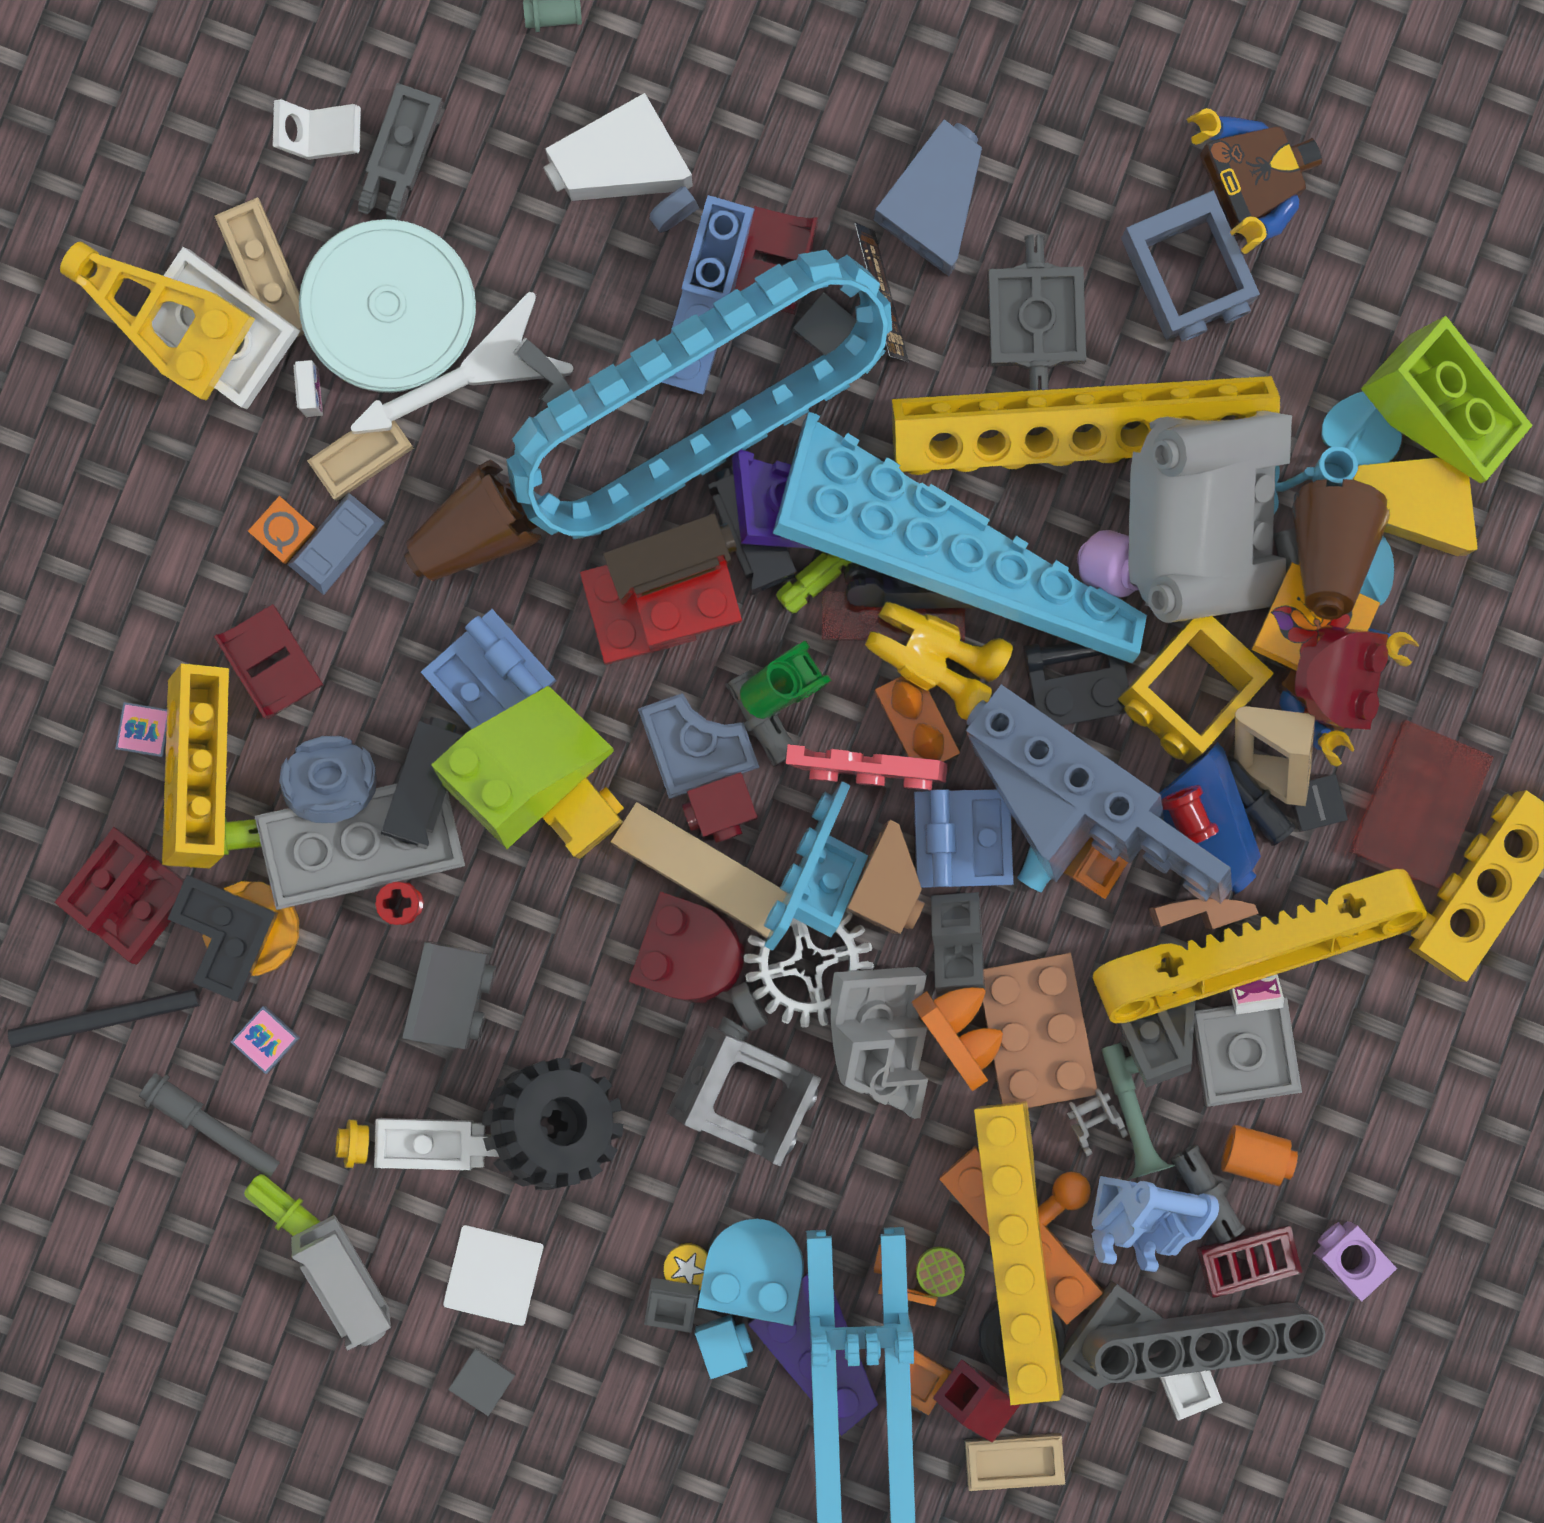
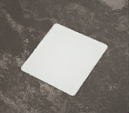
[443,1225,543,1326]

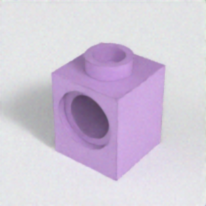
[1313,1221,1397,1302]

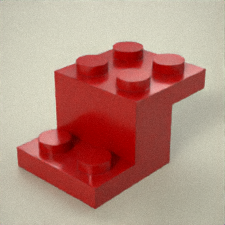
[580,560,742,665]

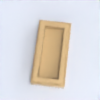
[307,420,414,502]
[964,1433,1065,1491]

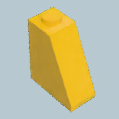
[1352,457,1478,556]

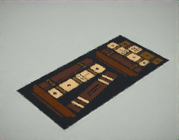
[855,222,909,362]

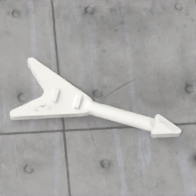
[351,292,573,434]

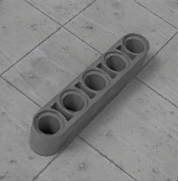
[1082,1302,1325,1383]

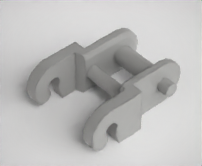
[1067,1088,1128,1156]

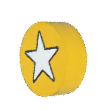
[664,1243,708,1290]

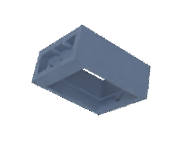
[1121,190,1260,342]

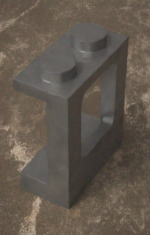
[667,1025,821,1166]

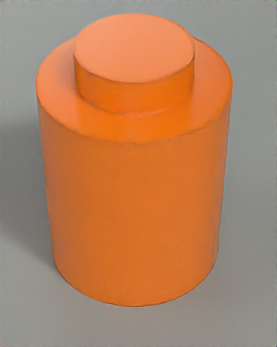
[1221,1124,1298,1187]

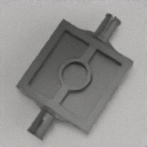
[987,234,1086,391]

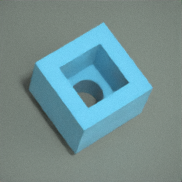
[695,1314,753,1379]

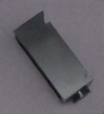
[708,466,797,595]
[381,717,463,849]

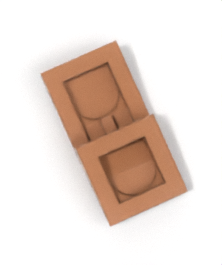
[1148,898,1258,929]

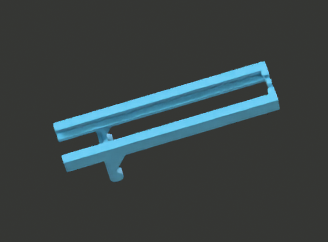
[806,1227,915,1523]

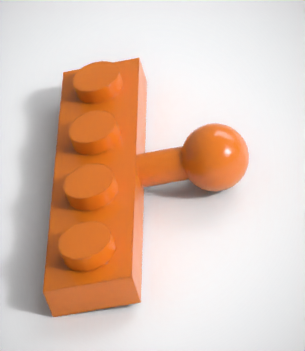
[939,1145,1103,1324]

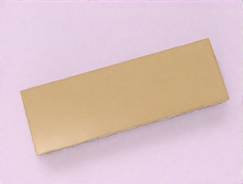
[215,197,304,337]

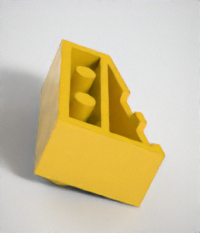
[542,771,624,859]

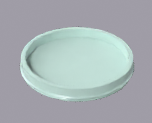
[299,219,476,393]

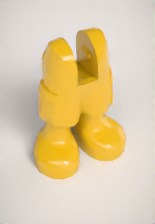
[865,602,1013,720]

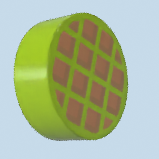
[916,1246,965,1297]

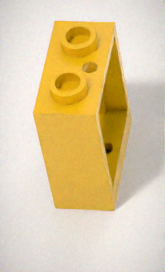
[1118,616,1274,764]

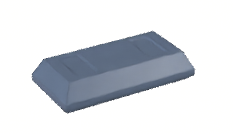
[287,492,385,595]

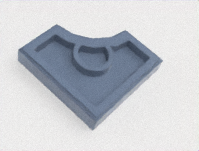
[638,693,759,799]

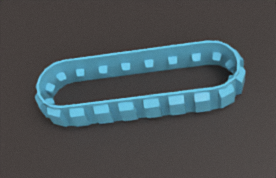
[506,250,892,539]

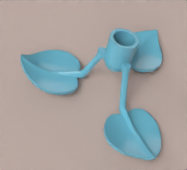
[1274,391,1402,606]

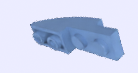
[662,195,754,394]

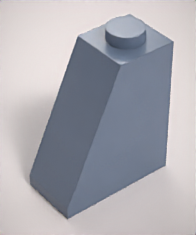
[874,120,982,276]

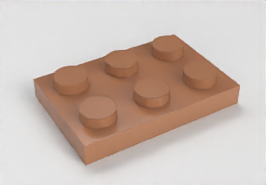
[982,953,1097,1108]

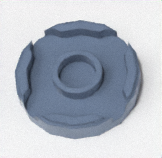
[279,736,377,823]

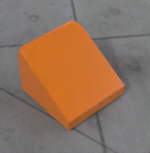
[1063,837,1128,899]

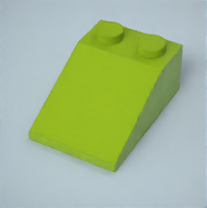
[1361,316,1533,483]
[431,686,614,849]

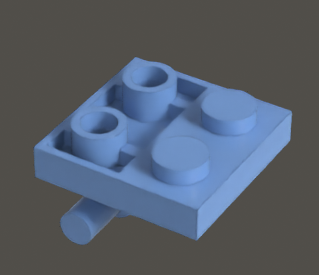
[421,609,556,729]
[913,789,1013,888]

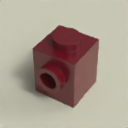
[682,772,757,843]
[933,1359,1021,1443]

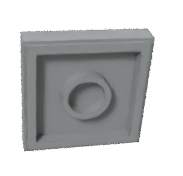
[1193,997,1302,1107]

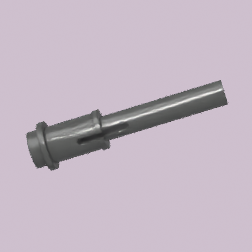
[139,1073,280,1178]

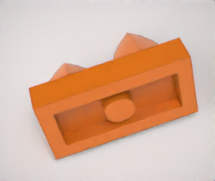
[874,676,960,762]
[911,987,1003,1091]

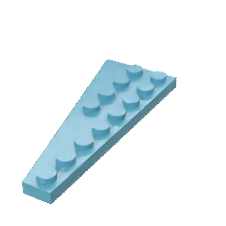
[773,412,1147,663]

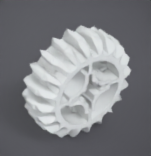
[744,911,874,1027]

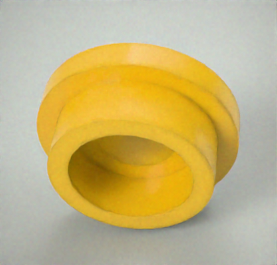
[335,1119,369,1168]

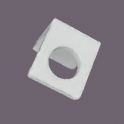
[273,99,361,160]

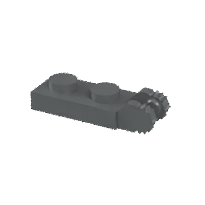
[358,83,444,220]

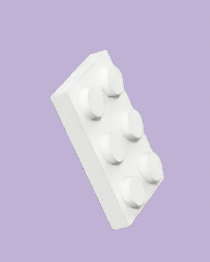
[137,247,300,409]

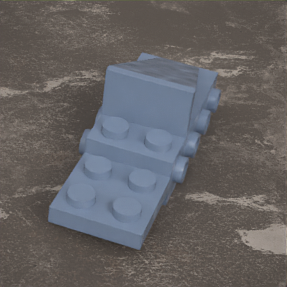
[966,684,1232,904]

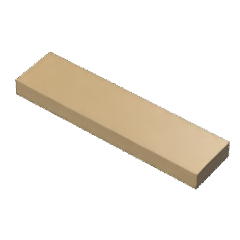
[611,802,787,938]

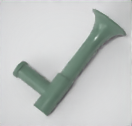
[1101,1043,1175,1180]

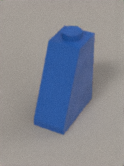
[1159,742,1261,895]

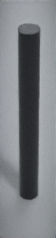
[8,988,201,1048]

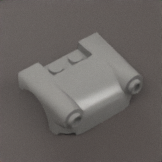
[1128,410,1292,623]

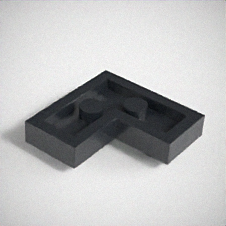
[168,875,278,1002]

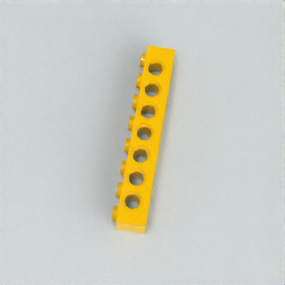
[892,376,1280,475]

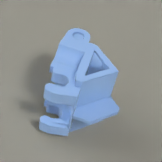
[1092,1176,1219,1272]

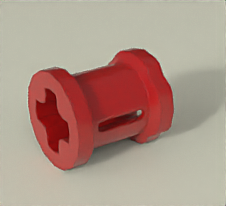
[1162,785,1219,844]
[375,882,424,925]

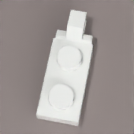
[374,1118,499,1170]

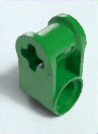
[740,641,832,719]

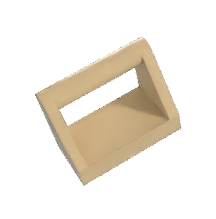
[1234,706,1315,806]

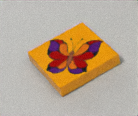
[1251,562,1380,671]

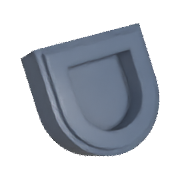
[649,186,699,233]

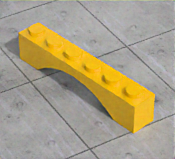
[974,1101,1063,1405]

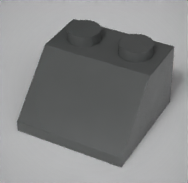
[402,942,496,1049]

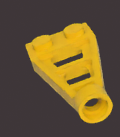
[60,241,255,400]

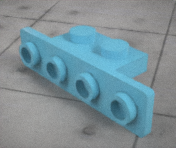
[764,781,868,951]

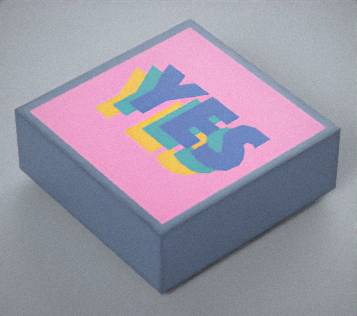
[115,702,167,758]
[231,1006,300,1074]

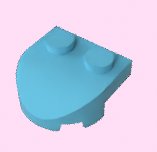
[697,1219,804,1326]

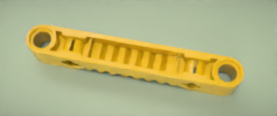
[1092,869,1427,1023]

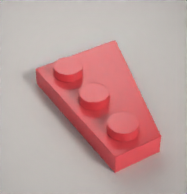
[786,744,948,791]

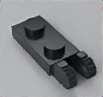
[844,562,977,609]

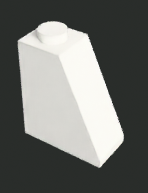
[543,93,693,201]

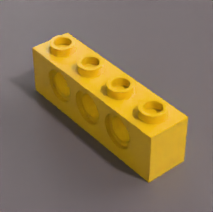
[162,663,229,869]
[1409,790,1544,982]

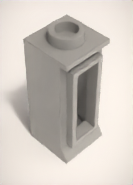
[291,1215,391,1351]

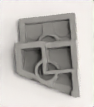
[831,967,928,1119]

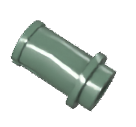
[523,0,582,32]

